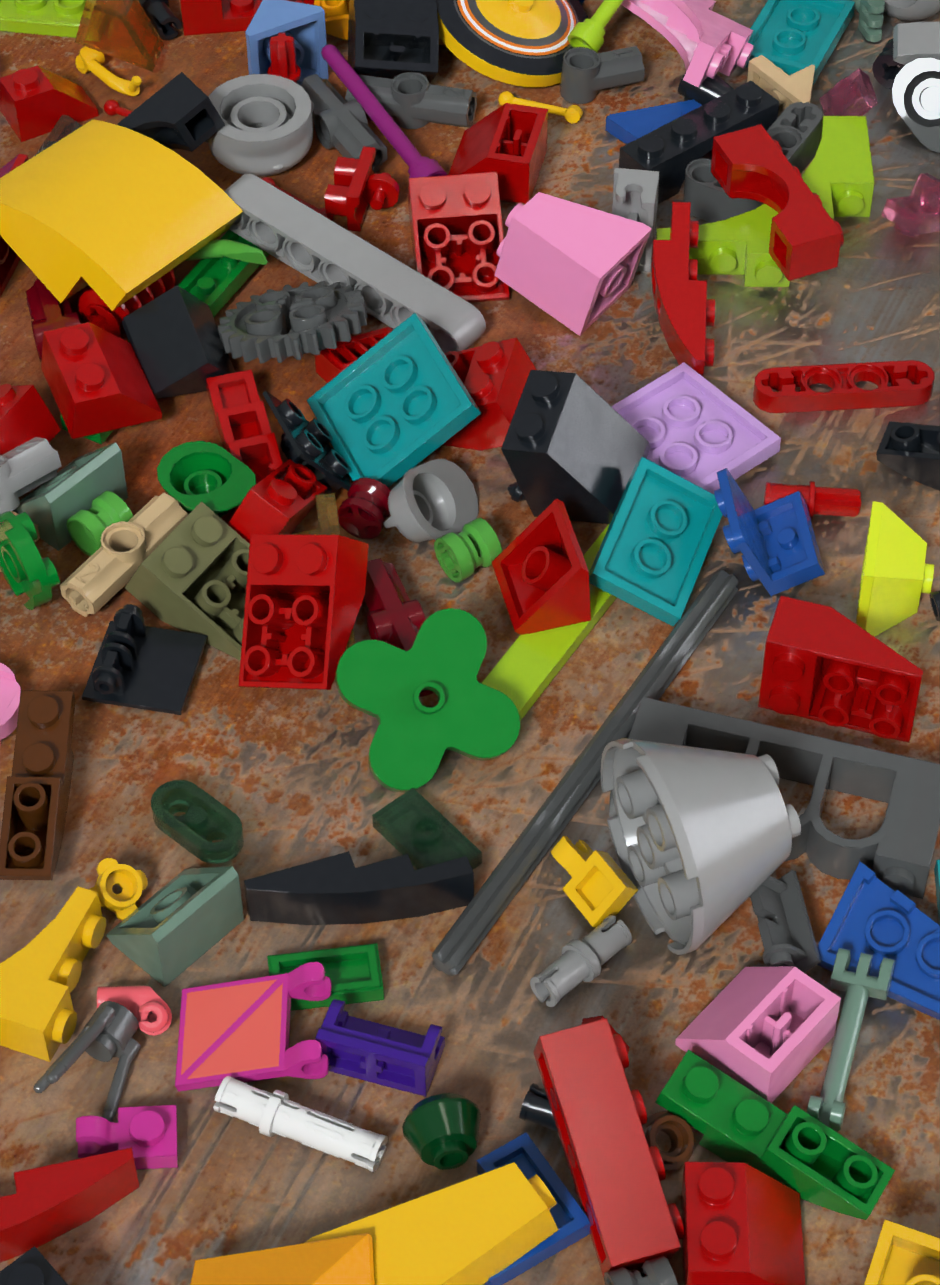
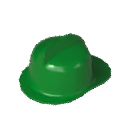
[157,441,256,518]

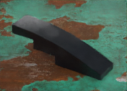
[244,851,474,925]

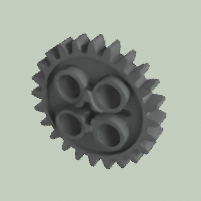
[218,281,368,363]

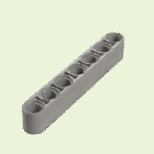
[224,174,486,353]

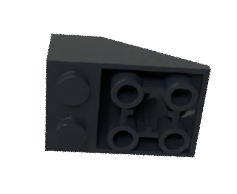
[348,0,439,84]

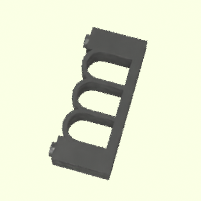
[609,697,940,899]

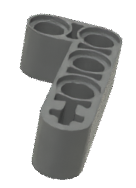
[683,102,823,222]

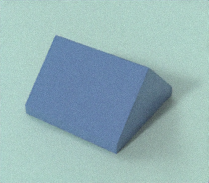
[245,0,329,85]

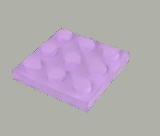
[611,362,781,494]

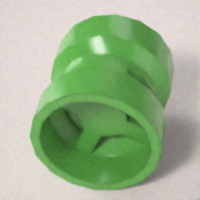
[66,491,133,556]
[434,518,502,583]

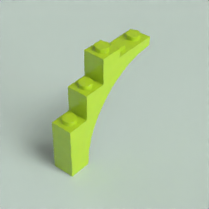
[656,116,874,287]

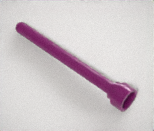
[321,44,447,178]

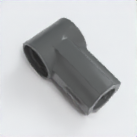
[560,46,645,104]

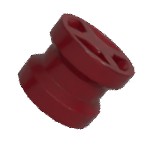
[336,478,391,539]

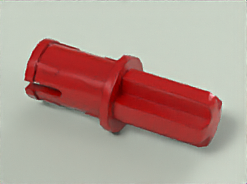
[267,32,301,83]
[764,481,861,520]

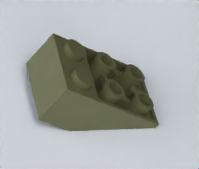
[125,501,250,660]

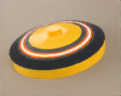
[436,0,589,87]

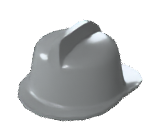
[383,459,479,542]

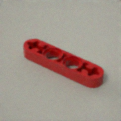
[753,360,935,413]

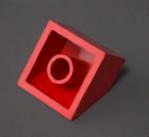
[41,322,162,439]
[681,1162,806,1285]

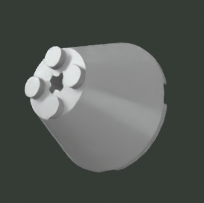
[600,738,801,955]

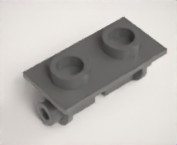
[749,870,821,973]

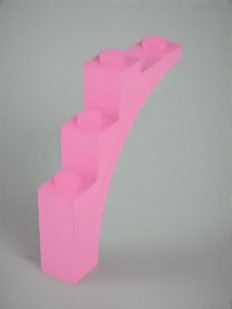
[621,0,754,87]

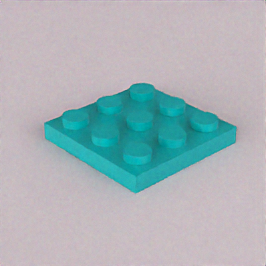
[307,313,481,487]

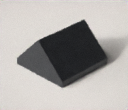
[122,285,235,399]

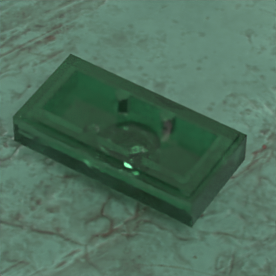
[372,788,482,870]

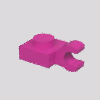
[76,1105,178,1170]

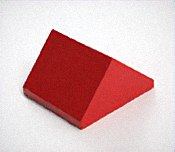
[492,498,591,635]

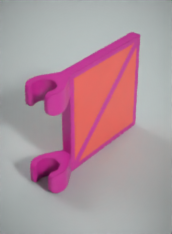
[175,962,332,1092]

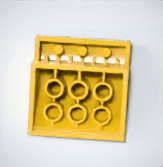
[0,119,243,311]

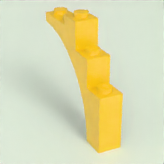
[0,886,106,1062]

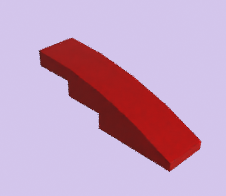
[206,369,283,484]
[0,1147,139,1263]

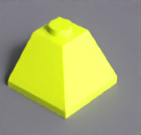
[855,501,934,637]

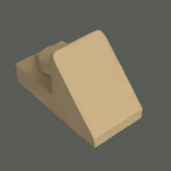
[747,55,815,117]

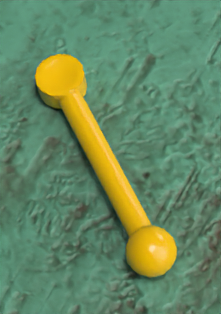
[498,91,583,124]

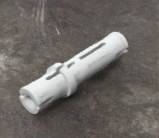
[213,1076,388,1172]

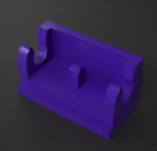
[315,999,445,1097]

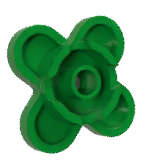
[335,608,520,793]

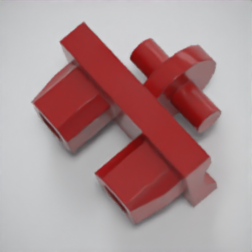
[325,146,400,232]

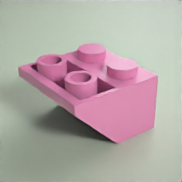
[675,966,841,1104]

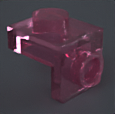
[819,68,878,116]
[881,173,940,237]

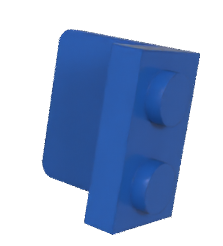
[714,468,825,596]

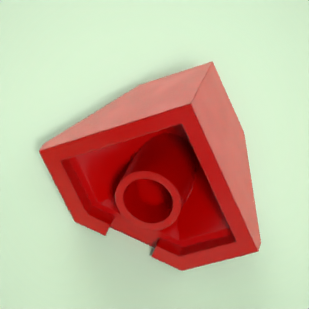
[0,65,99,142]

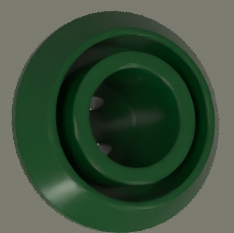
[402,1093,481,1170]

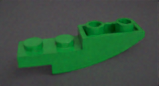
[655,1050,895,1220]

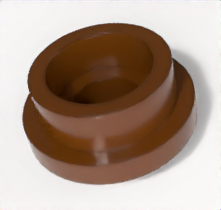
[642,1111,695,1171]

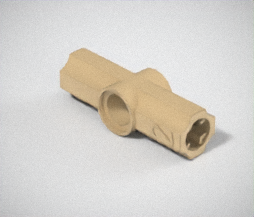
[60,493,188,617]

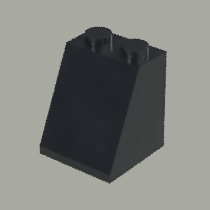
[501,370,650,524]

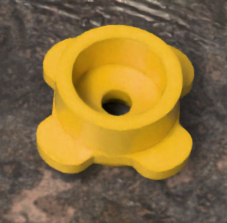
[89,858,148,921]

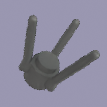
[34,1001,141,1122]

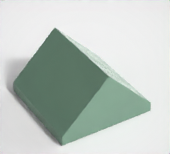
[13,442,128,551]
[106,866,244,987]

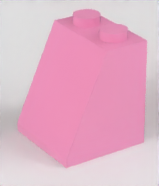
[494,192,652,336]

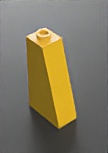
[304,1162,559,1285]

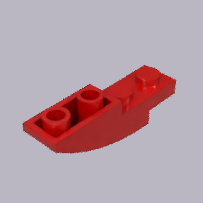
[651,202,715,376]

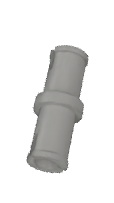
[530,915,632,1007]

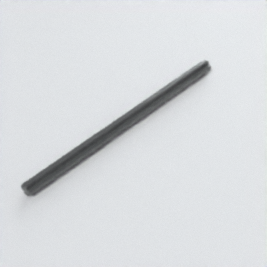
[432,570,739,976]

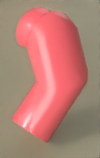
[97,986,172,1036]

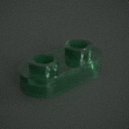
[151,780,244,864]

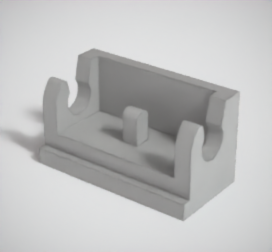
[612,168,659,272]

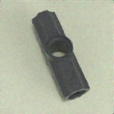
[345,72,477,129]
[300,74,388,173]

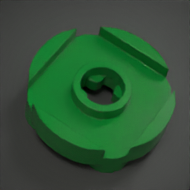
[0,511,60,610]

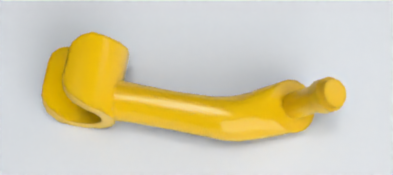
[75,43,142,97]

